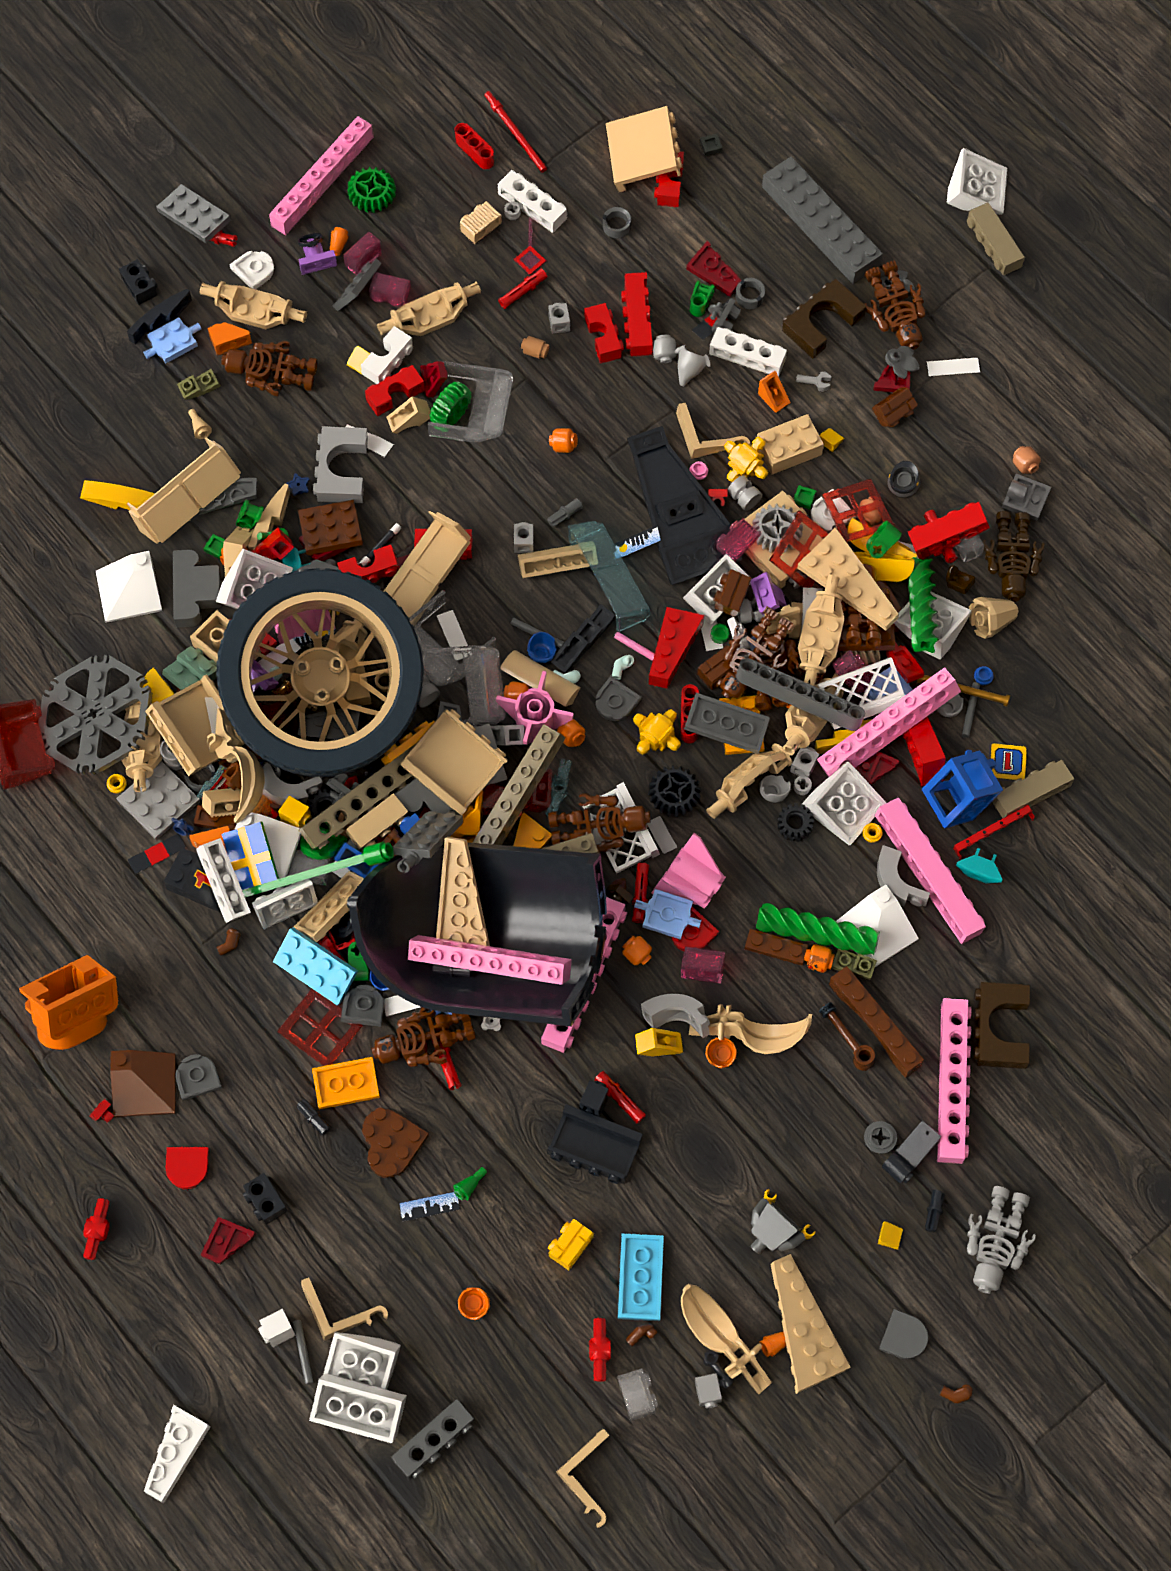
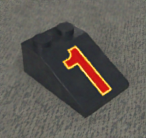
[163,848,221,912]

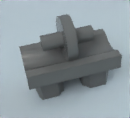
[708,298,741,333]
[326,773,359,804]

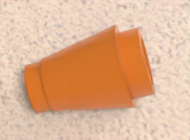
[330,227,349,256]
[759,1332,786,1357]

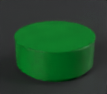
[710,624,730,644]

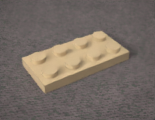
[294,871,364,942]

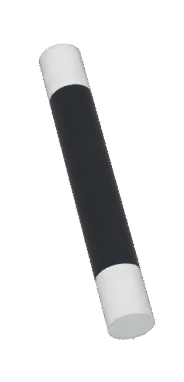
[359,523,401,568]

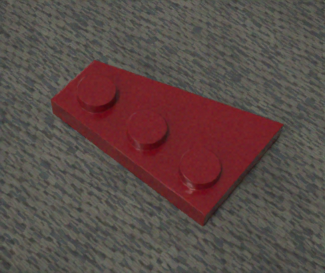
[686,241,741,297]

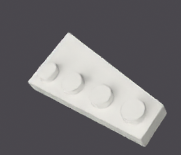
[144,1405,210,1503]

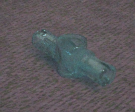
[545,759,572,815]

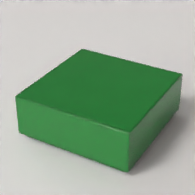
[794,485,816,509]
[203,534,225,559]

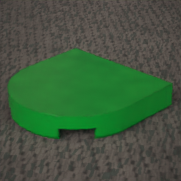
[300,827,347,859]

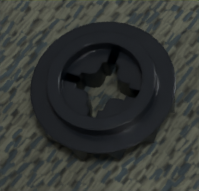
[332,911,353,939]

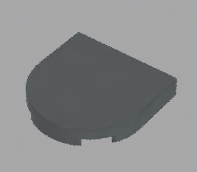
[595,676,642,721]
[341,985,384,1027]
[176,1054,222,1101]
[879,1309,928,1359]

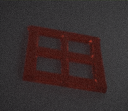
[822,479,895,543]
[769,510,828,588]
[277,989,363,1066]

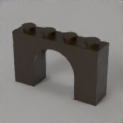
[782,278,866,359]
[974,982,1030,1069]

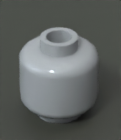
[652,335,677,363]

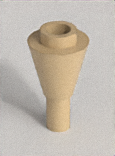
[188,409,212,439]

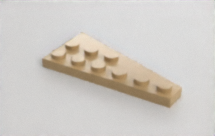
[798,528,899,630]
[436,837,490,946]
[771,1254,851,1393]

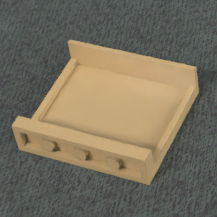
[606,106,682,192]
[732,491,828,589]
[145,674,245,776]
[400,709,507,815]

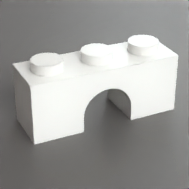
[361,326,413,384]

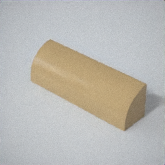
[518,542,597,578]
[500,650,580,707]

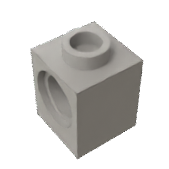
[548,303,570,334]
[514,522,533,553]
[790,747,819,778]
[695,1374,722,1409]

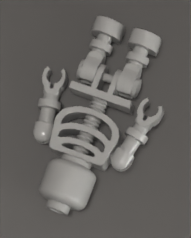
[967,1186,1036,1294]

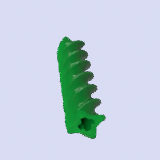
[908,557,940,653]
[756,903,880,955]

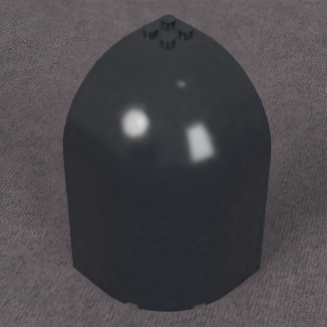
[347,842,607,1026]

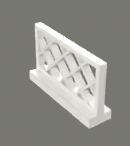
[818,657,905,730]
[583,782,660,874]

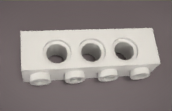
[498,170,567,233]
[709,327,787,377]
[196,838,250,923]

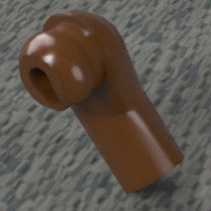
[216,928,240,956]
[626,1324,657,1346]
[940,1384,973,1403]

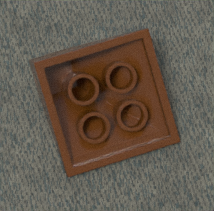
[110,1050,176,1117]

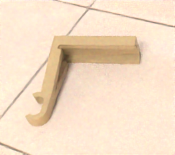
[676,403,750,459]
[223,526,254,578]
[301,1278,388,1341]
[556,1429,609,1528]

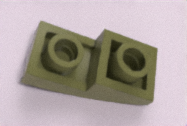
[177,369,221,400]
[831,949,877,979]

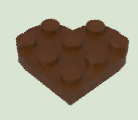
[362,1108,429,1178]

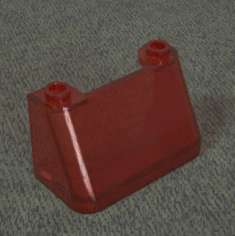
[0,699,55,790]

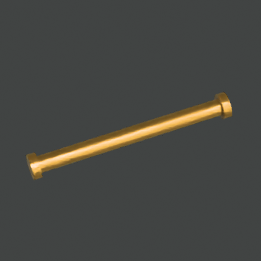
[917,675,1010,707]

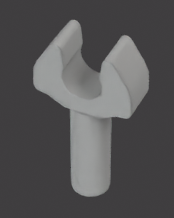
[796,372,831,392]

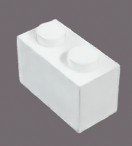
[258,1309,296,1347]

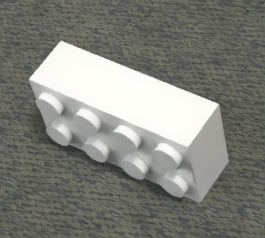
[309,1373,407,1443]

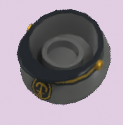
[887,461,921,497]

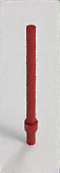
[484,91,547,173]

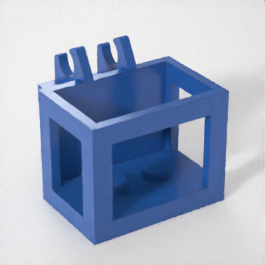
[922,750,1003,829]

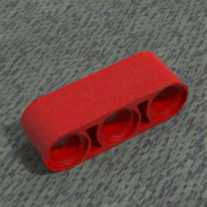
[455,123,494,169]
[681,684,699,744]

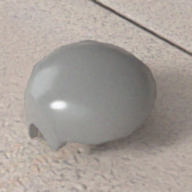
[936,694,963,717]
[760,775,791,803]

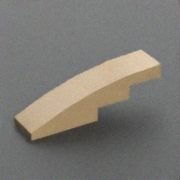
[248,484,290,552]

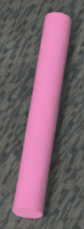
[614,632,655,661]

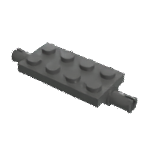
[393,809,464,873]

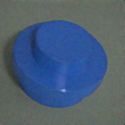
[974,666,994,685]

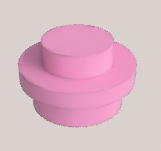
[689,462,708,480]

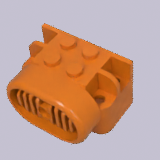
[19,955,118,1050]

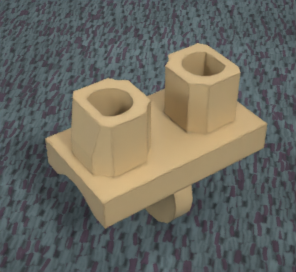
[765,605,800,635]

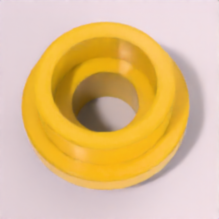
[107,774,127,793]
[862,823,882,843]

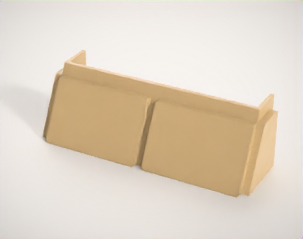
[127,438,241,544]
[383,511,471,624]

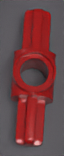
[83,1198,110,1260]
[589,1318,611,1382]

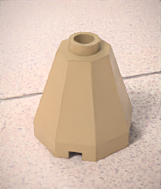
[969,597,1018,639]

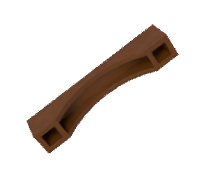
[829,966,924,1078]

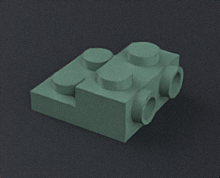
[162,646,217,690]

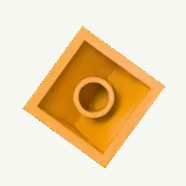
[453,790,483,835]

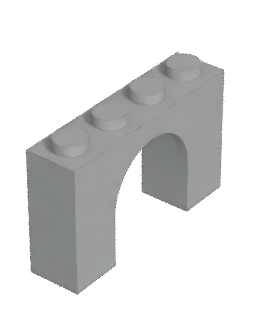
[313,426,368,503]

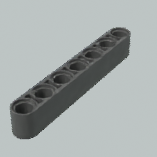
[736,658,865,731]

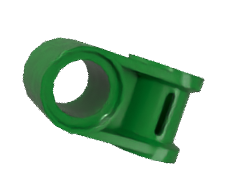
[690,280,715,317]
[236,500,264,529]
[866,521,902,558]
[348,941,369,981]

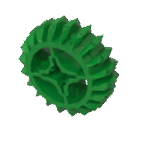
[347,166,396,213]
[430,382,472,430]

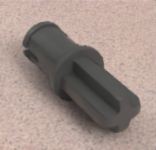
[547,498,583,527]

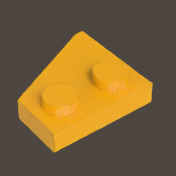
[513,812,552,849]

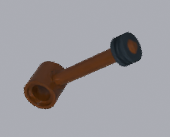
[819,1002,875,1071]

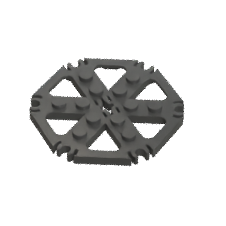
[37,655,153,775]

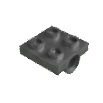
[1002,474,1051,521]

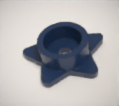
[286,474,310,496]
[171,818,194,836]

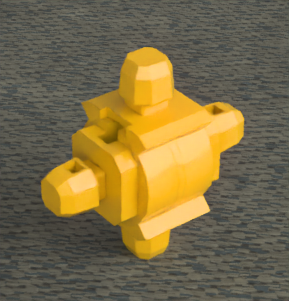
[724,437,768,482]
[633,709,681,755]

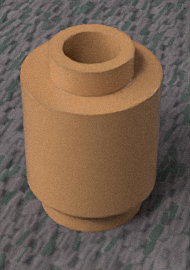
[521,336,549,359]

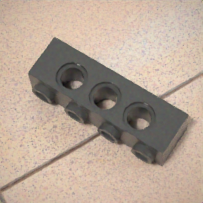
[391,1399,474,1479]

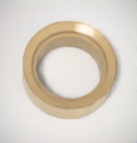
[375,672,389,693]

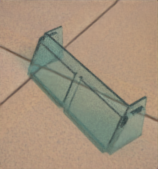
[568,521,650,632]

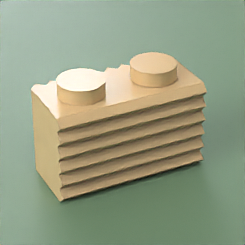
[460,201,502,244]
[202,788,241,818]

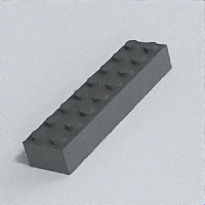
[762,157,883,284]

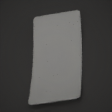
[647,816,677,854]

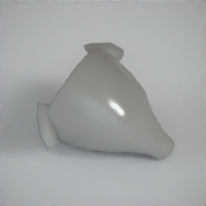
[675,345,711,387]

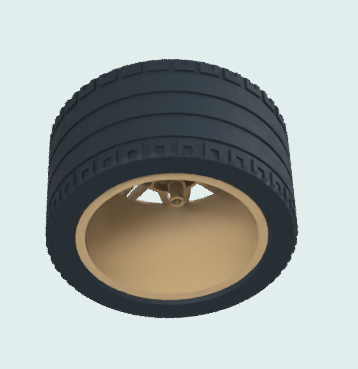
[216,568,424,777]

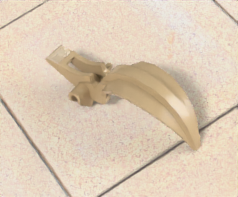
[207,708,265,823]
[689,1004,812,1054]
[681,1284,772,1394]

